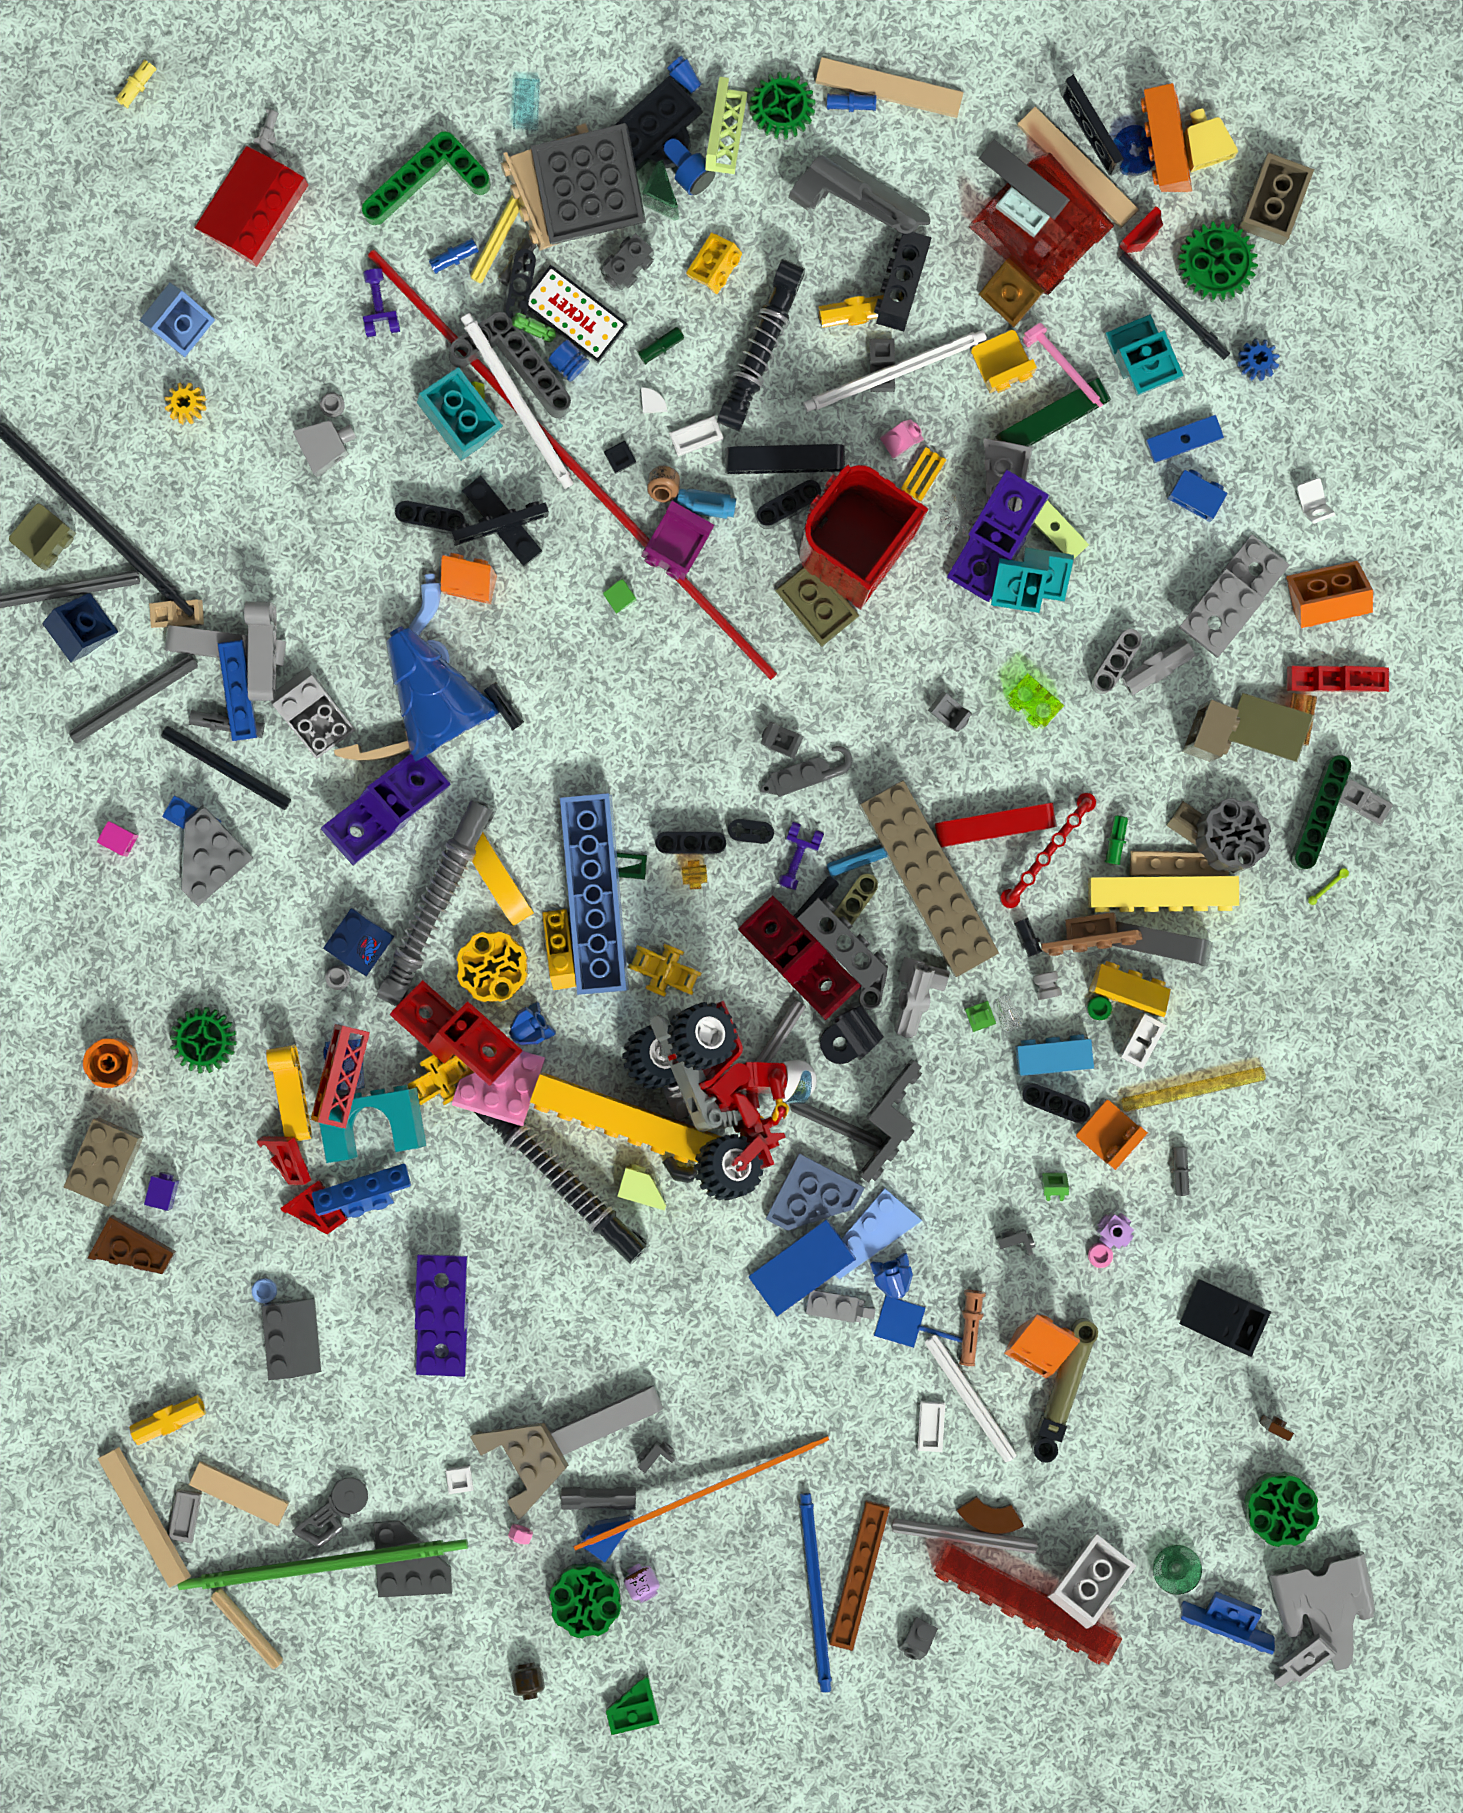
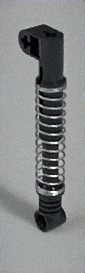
[474,1112,650,1264]

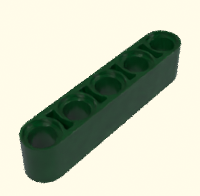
[995,378,1111,447]
[1291,755,1352,870]

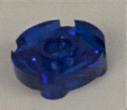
[1113,125,1156,176]

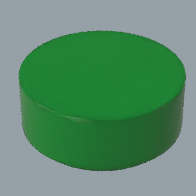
[1087,996,1112,1021]

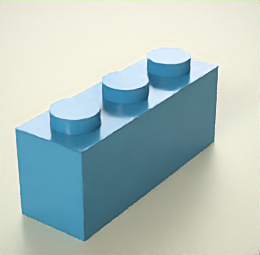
[1015,1034,1094,1076]

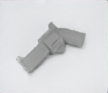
[253,108,279,159]

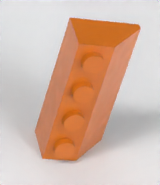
[1141,83,1192,192]

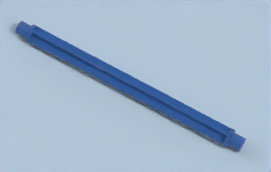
[799,1493,832,1692]

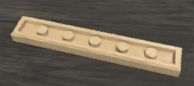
[815,57,964,118]
[1017,107,1139,228]
[98,1447,191,1588]

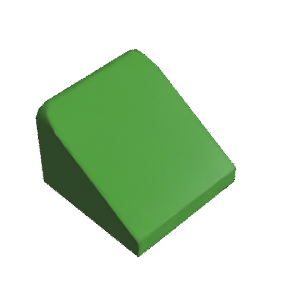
[603,578,637,614]

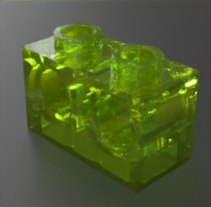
[1006,673,1064,729]

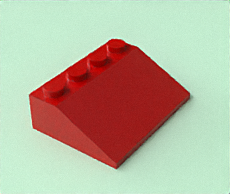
[194,146,308,267]

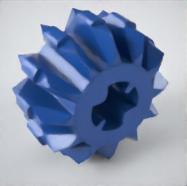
[1237,339,1280,381]

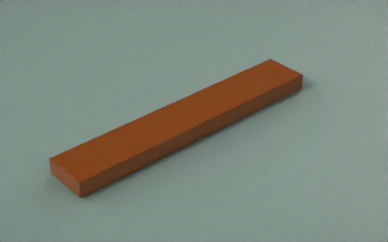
[829,1500,890,1651]

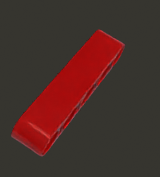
[935,803,1057,847]

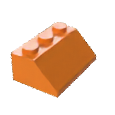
[1286,560,1373,628]

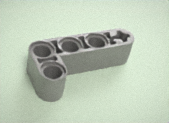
[244,602,277,701]

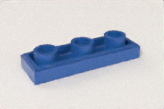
[1146,415,1224,464]

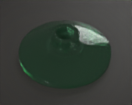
[1152,1545,1202,1595]

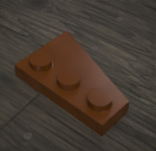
[87,1215,176,1274]

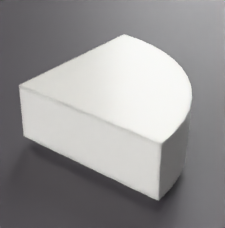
[641,388,667,414]

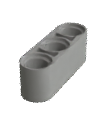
[1091,629,1142,694]

